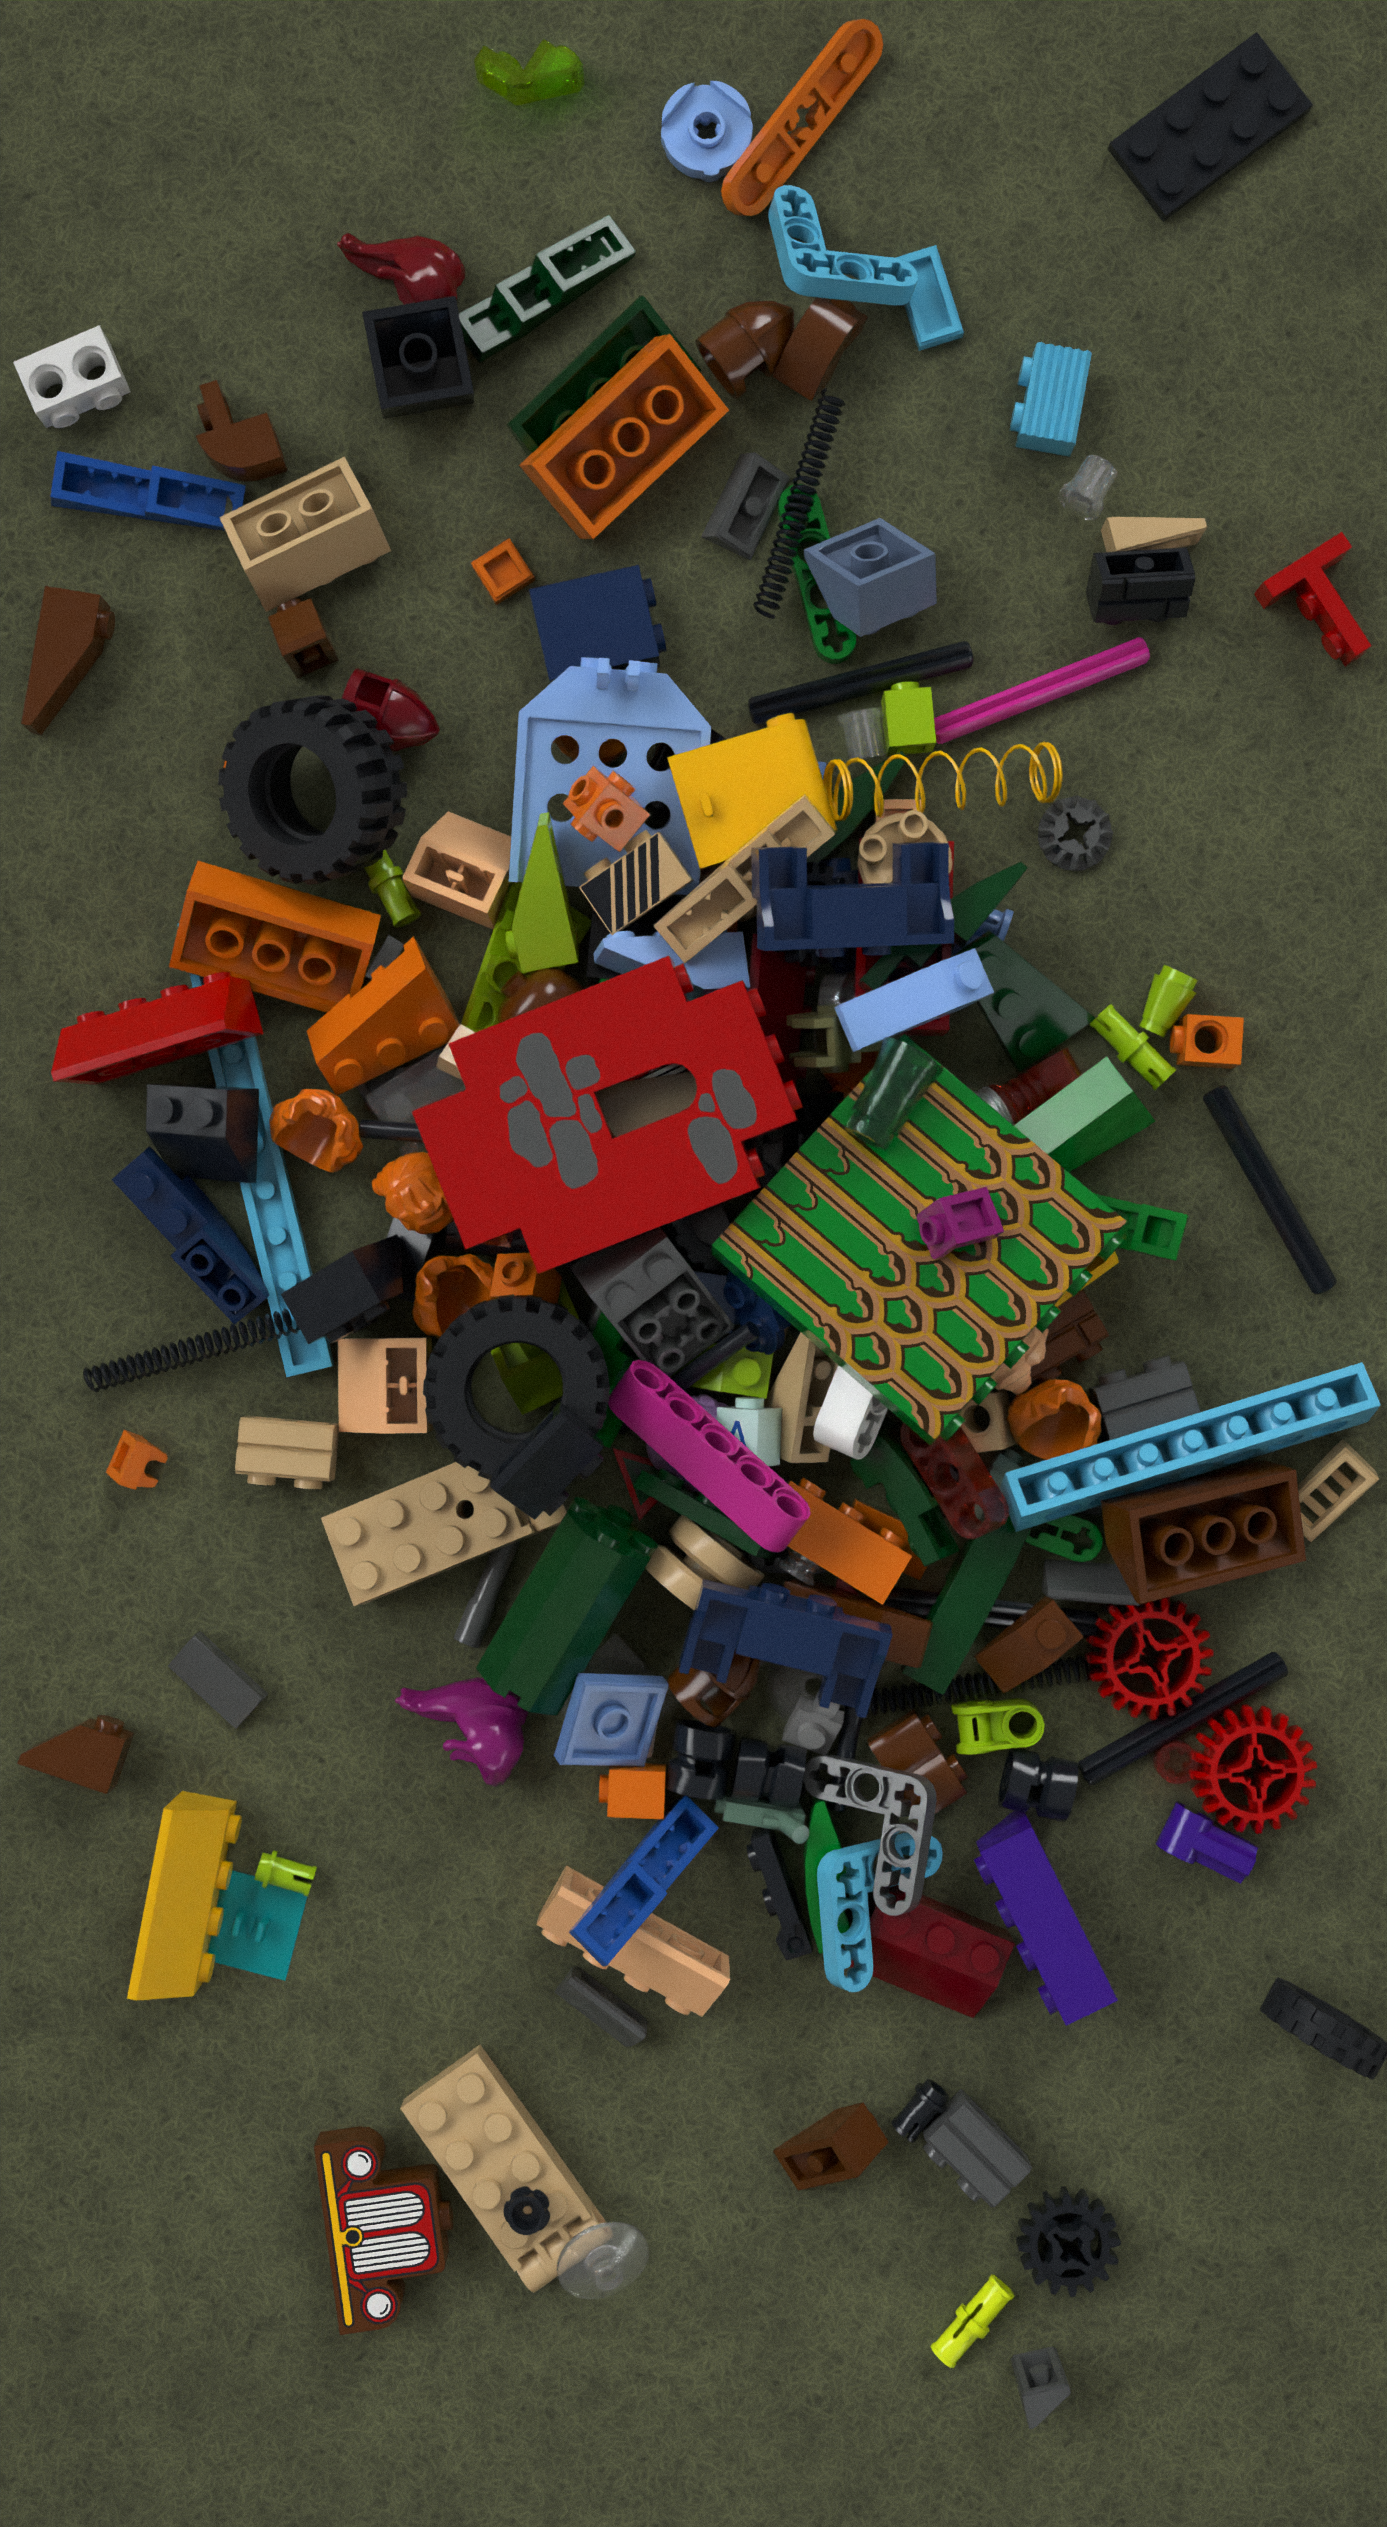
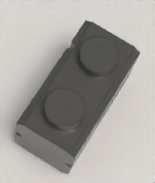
[1089,1355,1201,1441]
[923,2088,1032,2208]

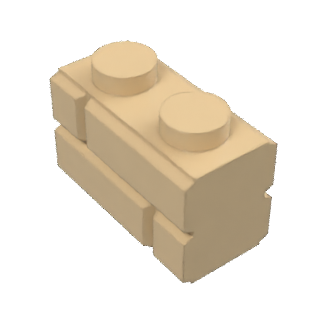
[235,1416,339,1489]

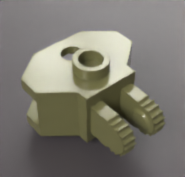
[787,1003,898,1073]

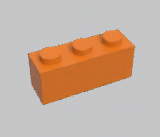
[787,1477,912,1605]

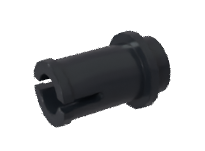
[891,2079,949,2143]

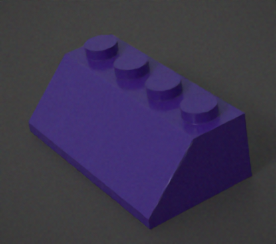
[973,1811,1118,2026]

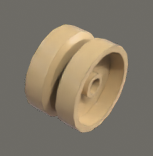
[645,1514,764,1610]

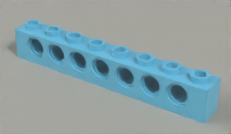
[1000,1362,1381,1532]

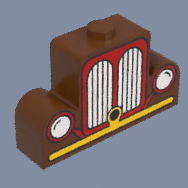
[314,2126,454,2335]

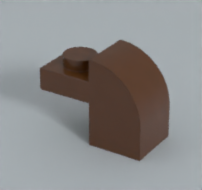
[772,297,868,401]
[196,380,288,482]

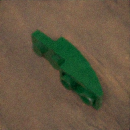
[850,1416,960,1567]

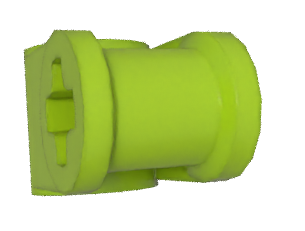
[951,1698,1045,1755]

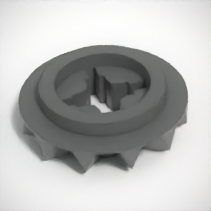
[1038,795,1113,871]

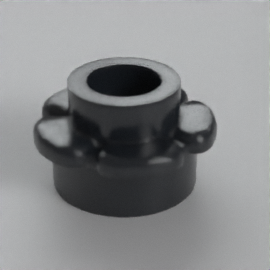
[503,2186,551,2235]

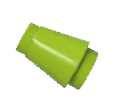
[1139,965,1198,1037]

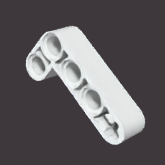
[813,1365,888,1460]

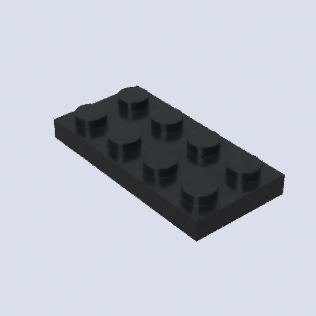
[1107,32,1313,222]

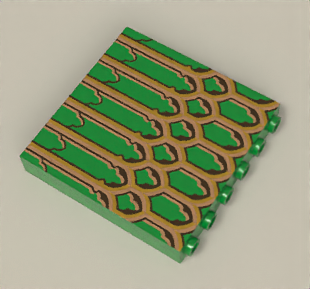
[712,1034,1127,1445]

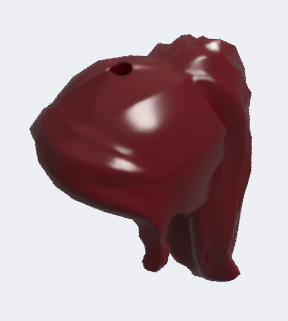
[337,233,465,305]

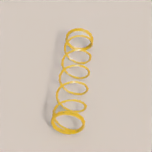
[823,742,1063,822]

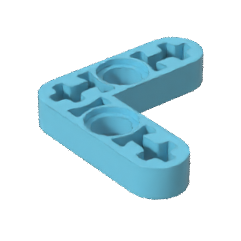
[768,185,918,305]
[817,1832,943,1992]

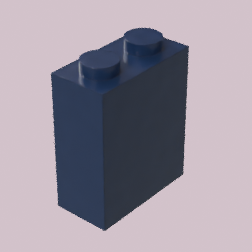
[529,565,667,684]

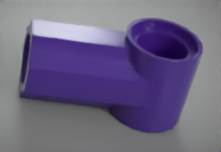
[1155,1802,1258,1884]

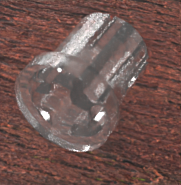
[1058,455,1118,520]
[837,707,886,761]

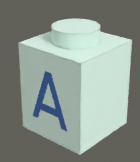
[717,1397,782,1466]

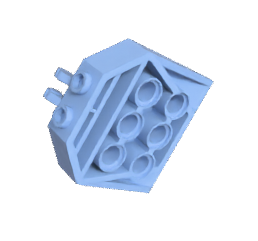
[508,657,711,895]

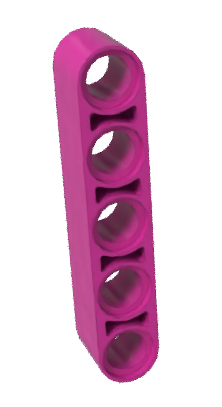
[608,1360,811,1552]

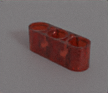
[900,1422,1009,1539]

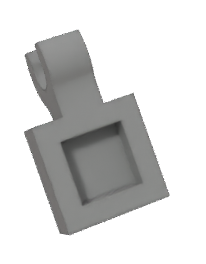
[782,1689,844,1755]

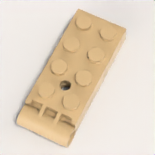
[321,1462,567,1606]
[400,2044,612,2293]

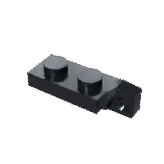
[746,1827,814,1961]

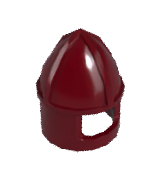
[342,668,440,751]

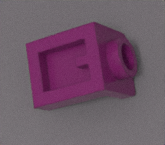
[917,1187,1005,1259]

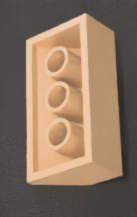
[536,1866,730,2017]

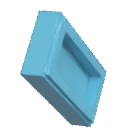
[896,245,964,351]

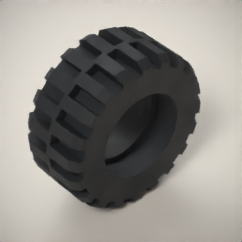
[218,695,407,885]
[423,1294,610,1480]

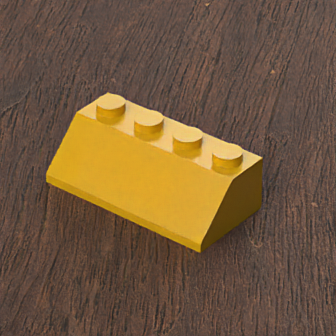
[127,1791,242,2001]

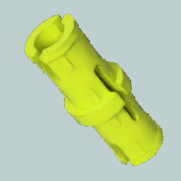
[931,2274,1015,2368]

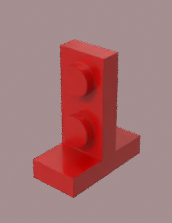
[1254,532,1372,667]

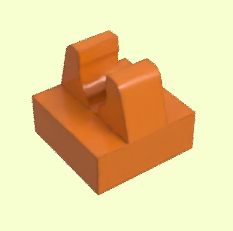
[106,1430,168,1490]

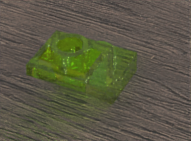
[474,39,585,106]

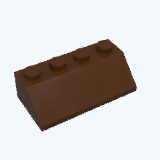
[1101,1460,1306,1604]

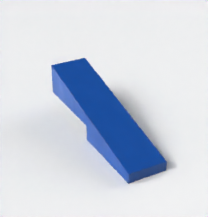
[50,451,246,531]
[569,1795,719,1967]

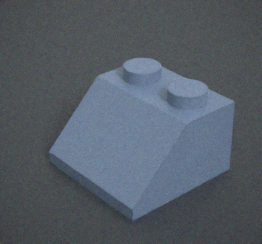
[804,518,937,637]

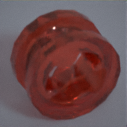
[1153,1739,1199,1784]

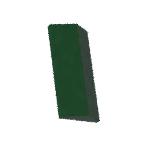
[506,295,701,456]

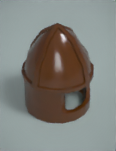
[695,301,794,399]
[667,1648,760,1728]

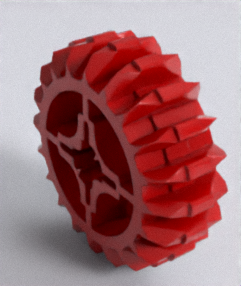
[1085,1597,1214,1720]
[1188,1705,1317,1834]

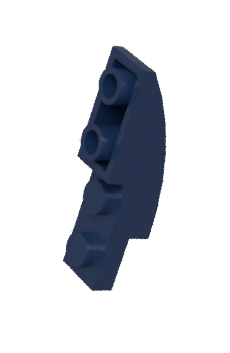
[111,1146,269,1325]

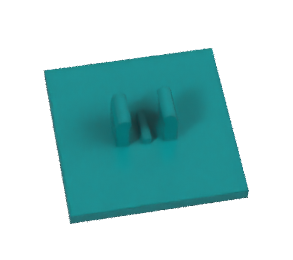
[208,1870,307,1981]

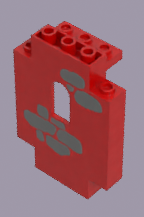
[412,956,803,1274]

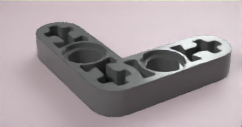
[803,1755,937,1916]

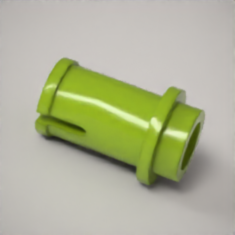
[254,1850,317,1897]

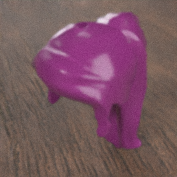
[395,1677,528,1787]

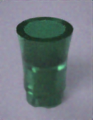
[845,1037,943,1151]

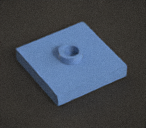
[554,1673,669,1767]

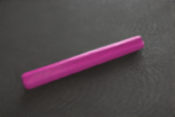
[934,637,1150,744]

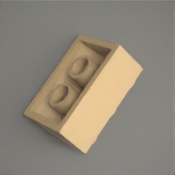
[219,456,391,612]

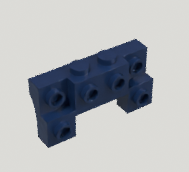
[751,842,954,957]
[679,1579,893,1718]

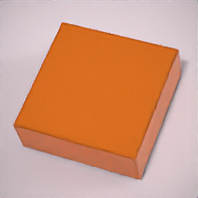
[471,538,535,605]

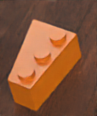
[307,936,459,1096]

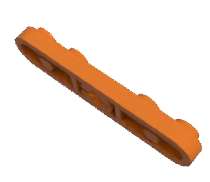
[721,19,883,216]

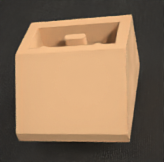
[402,811,511,929]
[338,1337,433,1434]

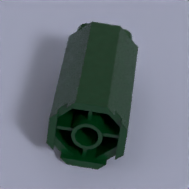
[476,1497,658,1716]

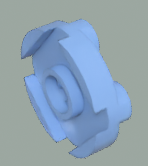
[661,81,753,182]

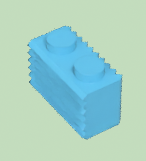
[1010,342,1092,457]

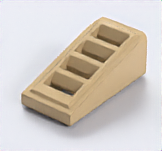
[1101,517,1207,552]
[1298,1439,1379,1542]

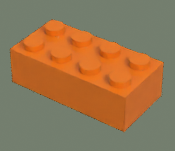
[519,334,729,539]

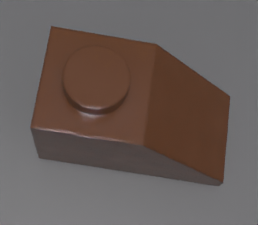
[268,598,339,679]
[973,1596,1083,1693]
[17,1715,134,1794]
[773,2102,889,2191]

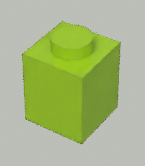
[881,682,936,756]

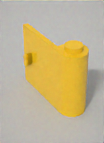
[667,713,838,870]

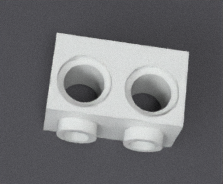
[13,325,131,428]

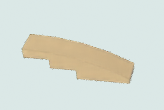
[654,794,835,963]

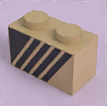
[579,830,694,935]

